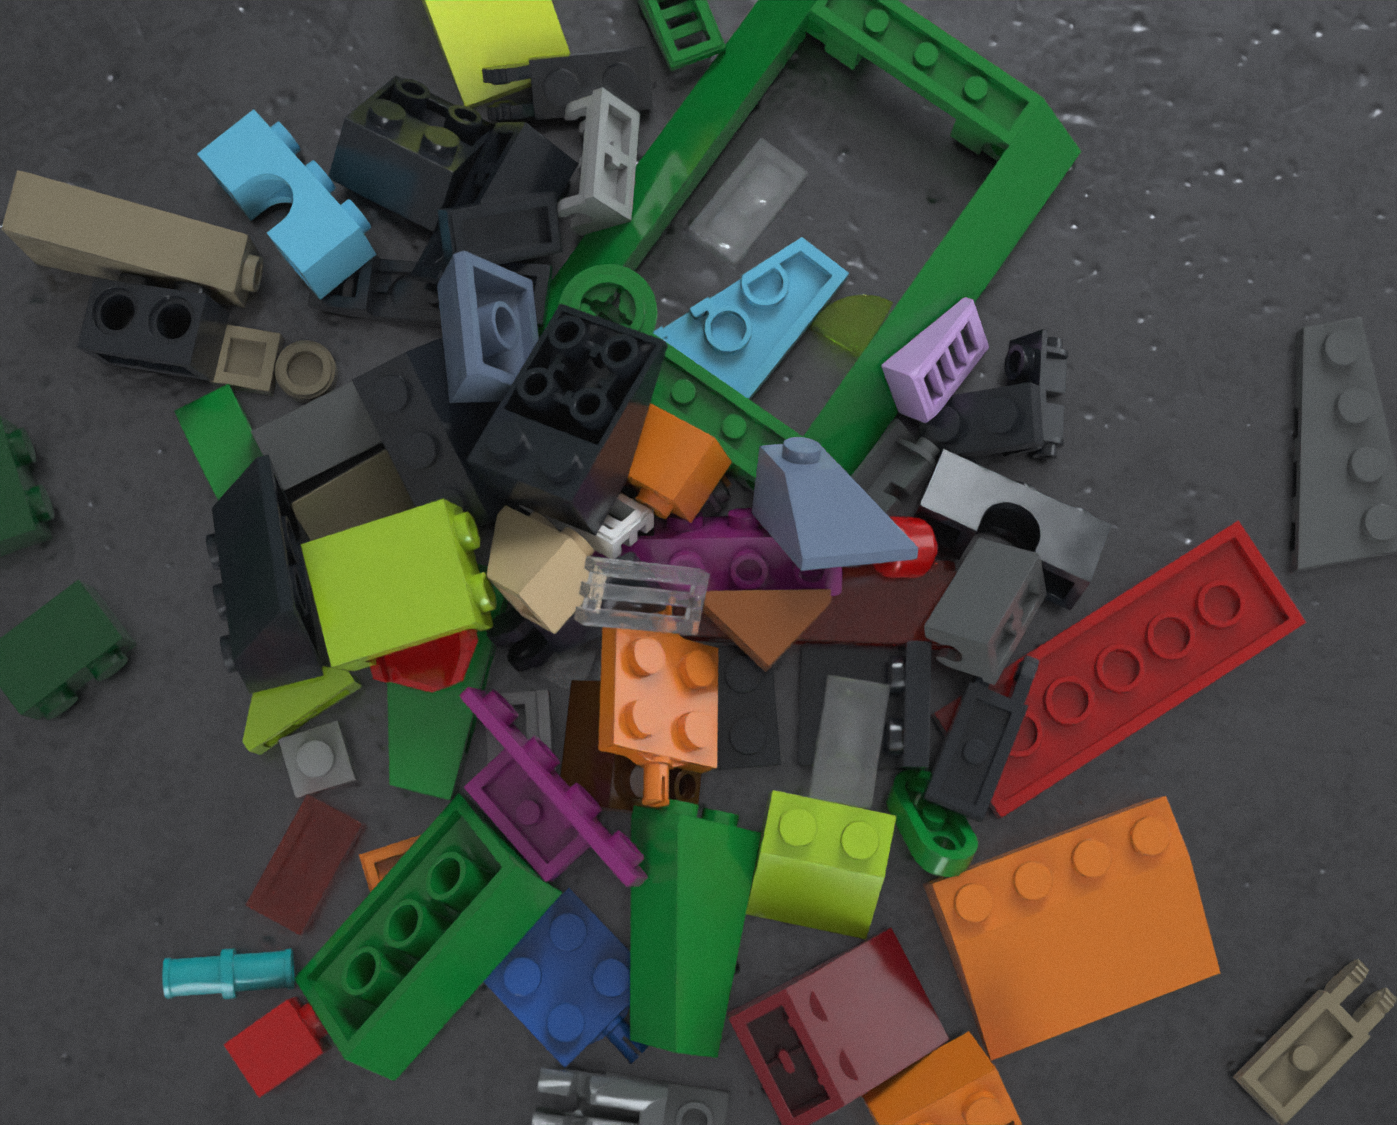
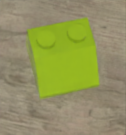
[746,790,896,939]

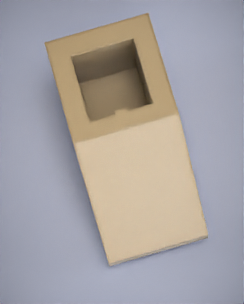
[486,505,605,634]

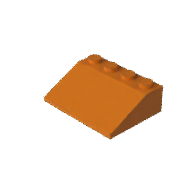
[923,796,1221,1061]

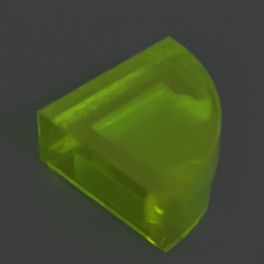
[811,294,894,356]

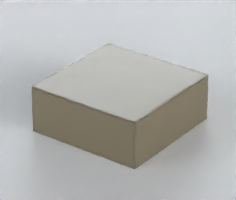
[210,324,285,397]

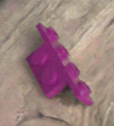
[592,508,842,598]
[459,686,648,887]

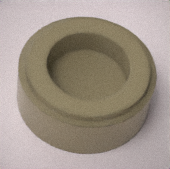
[275,340,338,403]

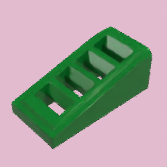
[637,0,726,71]

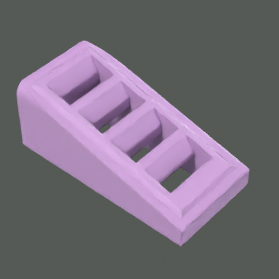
[881,297,989,423]

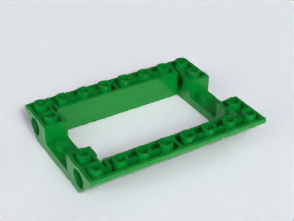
[538,0,1081,492]

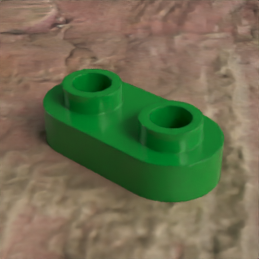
[886,770,978,877]

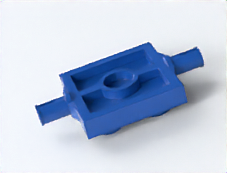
[484,888,649,1068]

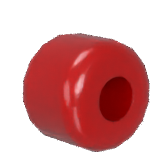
[872,516,938,579]

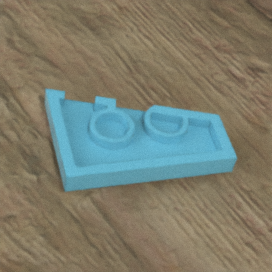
[654,237,849,400]

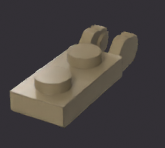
[1233,959,1397,1125]

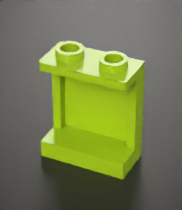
[301,499,496,672]

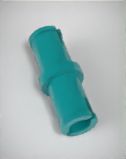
[162,948,295,999]

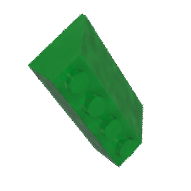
[294,792,563,1082]

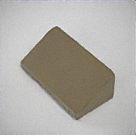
[290,449,415,541]

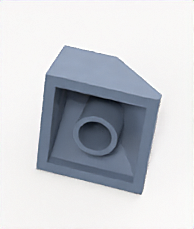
[751,437,919,571]

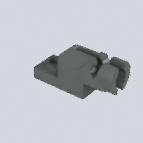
[532,1067,730,1125]

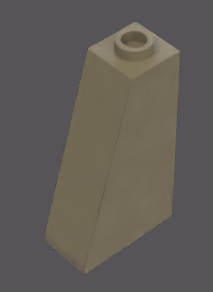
[1,170,264,308]

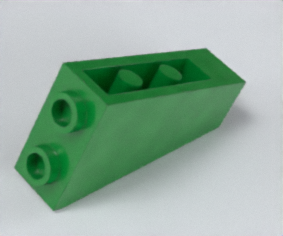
[387,563,509,801]
[630,799,762,1058]

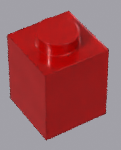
[223,996,332,1098]

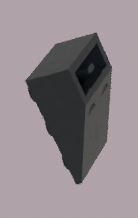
[467,304,668,536]

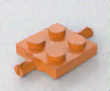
[598,595,719,807]

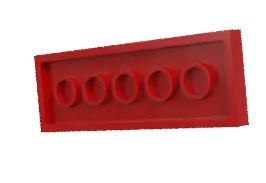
[931,520,1307,819]

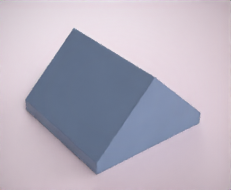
[437,251,539,403]

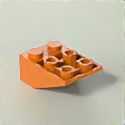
[862,1031,1022,1125]

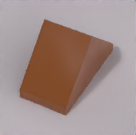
[702,589,831,672]

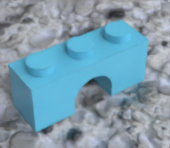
[197,109,377,300]

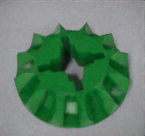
[558,264,658,336]

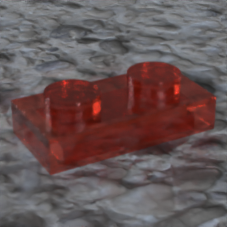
[245,794,365,935]

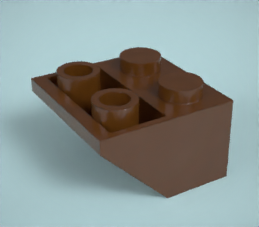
[560,680,702,813]

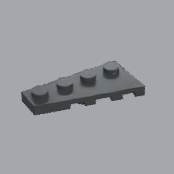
[1291,317,1397,572]

